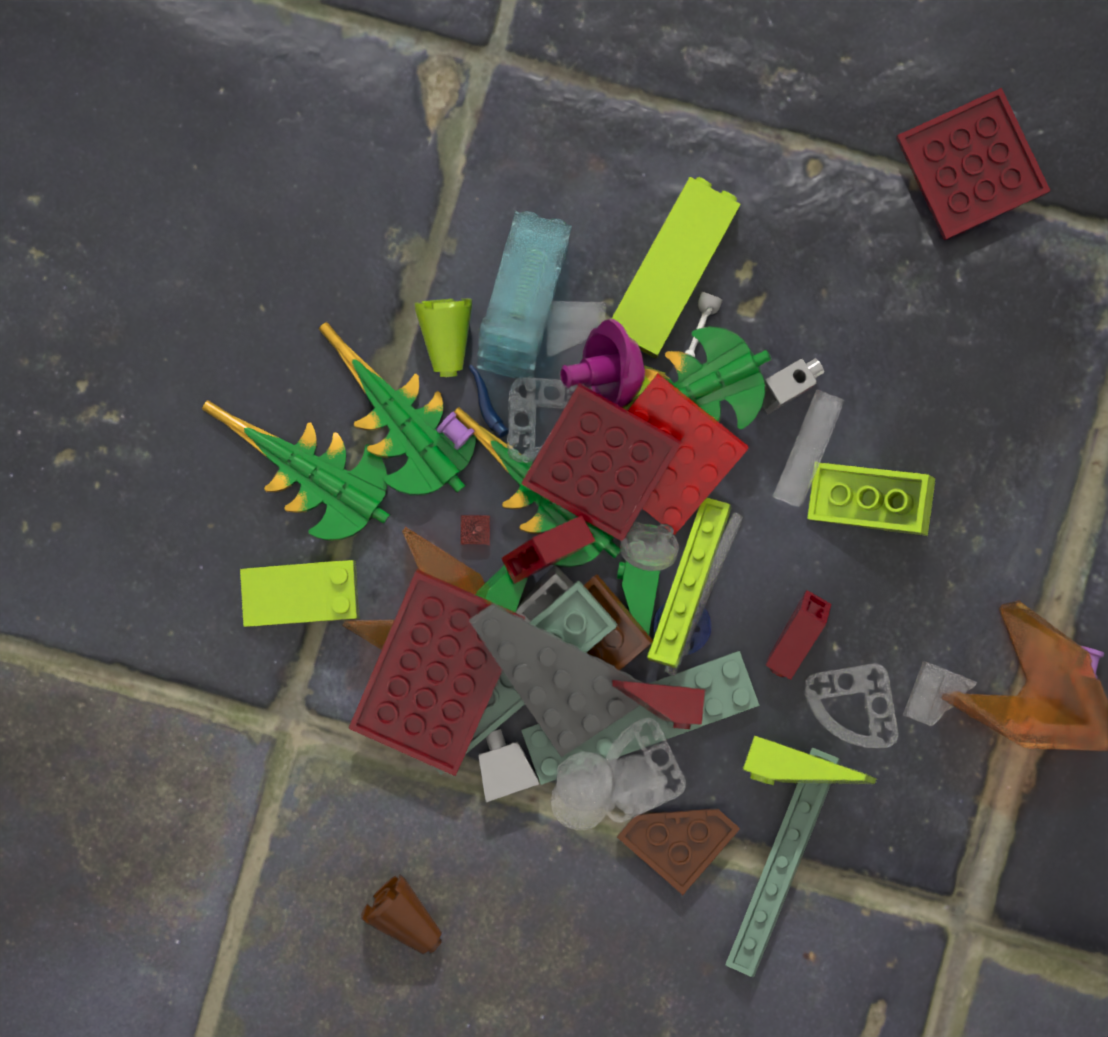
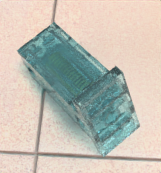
[477,211,572,383]

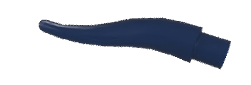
[468,365,509,438]

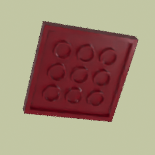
[896,88,1051,241]
[521,383,681,541]

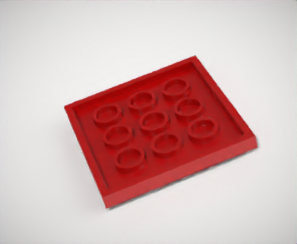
[627,373,749,534]

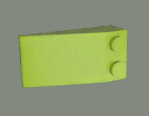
[807,462,935,536]
[240,560,360,627]
[743,736,877,785]

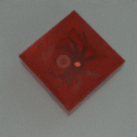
[461,515,490,545]

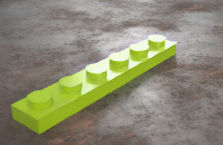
[648,498,731,668]

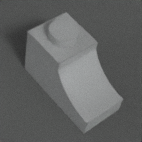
[516,566,574,623]

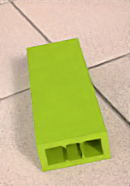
[612,177,741,359]

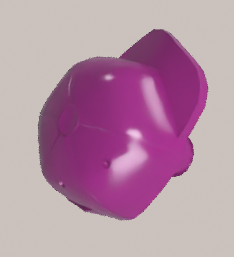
[560,319,645,408]

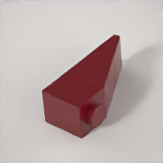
[612,680,705,729]

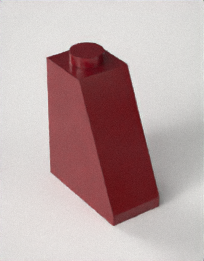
[501,515,595,584]
[766,590,832,680]

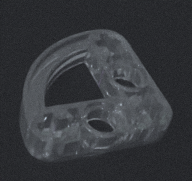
[507,377,593,463]
[804,664,898,748]
[600,717,686,823]

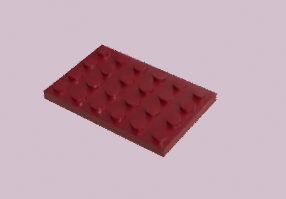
[348,569,526,776]

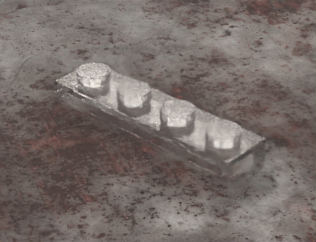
[773,389,844,508]

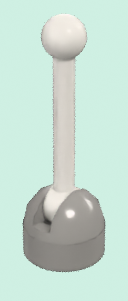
[685,292,723,358]

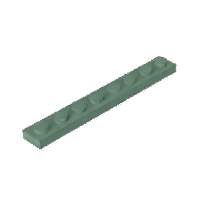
[725,748,841,977]

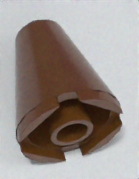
[361,874,442,954]

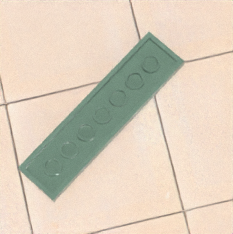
[434,580,617,775]
[521,651,760,785]

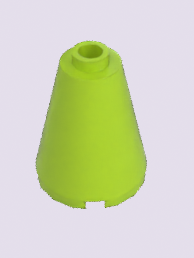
[415,298,472,377]

